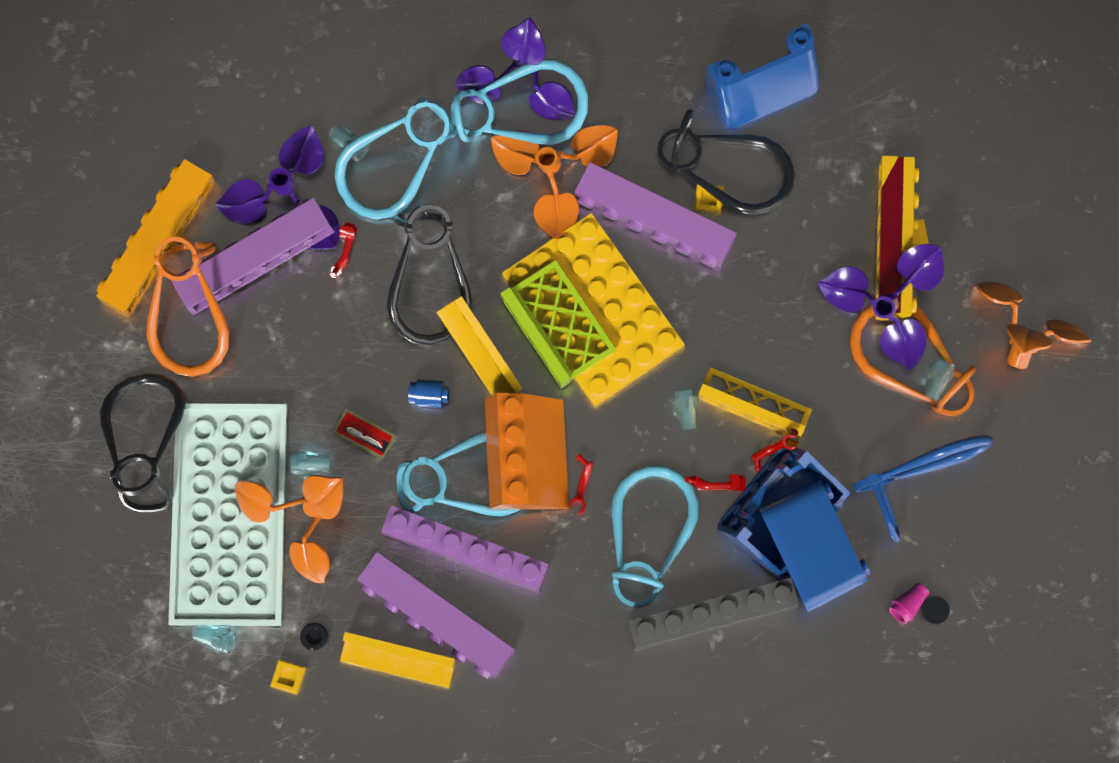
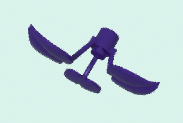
[455,17,576,120]
[215,126,340,250]
[818,244,944,370]

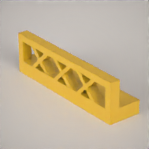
[436,296,523,395]
[697,367,812,441]
[340,632,456,688]

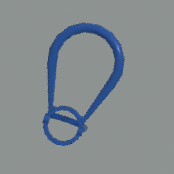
[853,435,994,543]

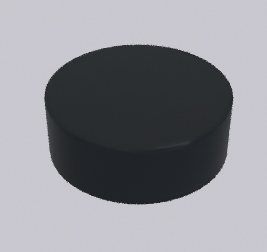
[920,596,950,625]
[300,623,329,651]

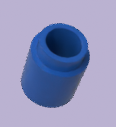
[408,379,450,408]

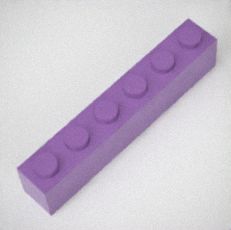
[575,162,737,268]
[171,198,335,315]
[381,505,549,593]
[357,552,515,679]

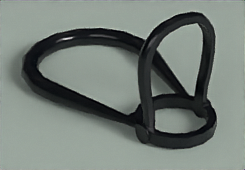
[657,109,795,215]
[386,203,472,346]
[99,373,186,512]

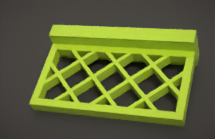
[500,260,616,389]

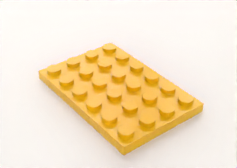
[502,213,685,408]

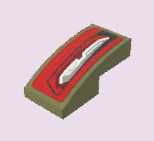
[331,408,396,460]

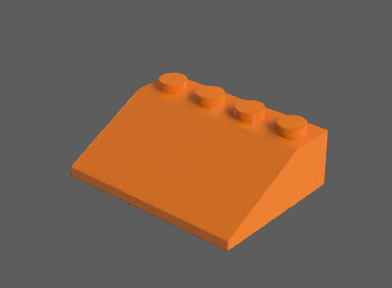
[485,393,569,509]

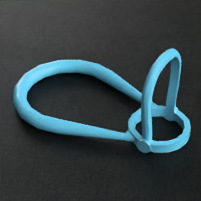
[451,59,588,145]
[334,98,457,220]
[396,430,520,517]
[612,465,699,607]

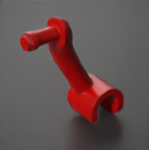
[330,222,357,278]
[751,428,799,471]
[569,454,593,516]
[685,474,746,491]

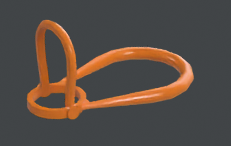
[146,235,230,377]
[849,305,976,417]

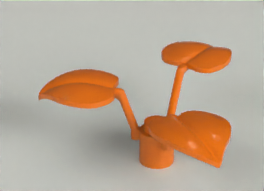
[491,125,618,239]
[974,282,1092,369]
[234,475,343,583]

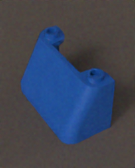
[704,23,820,129]
[718,447,850,579]
[759,480,871,612]

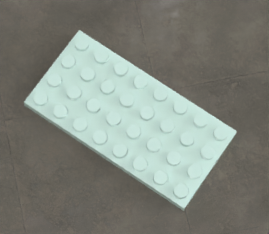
[168,404,288,626]

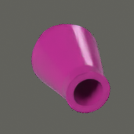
[889,583,929,624]

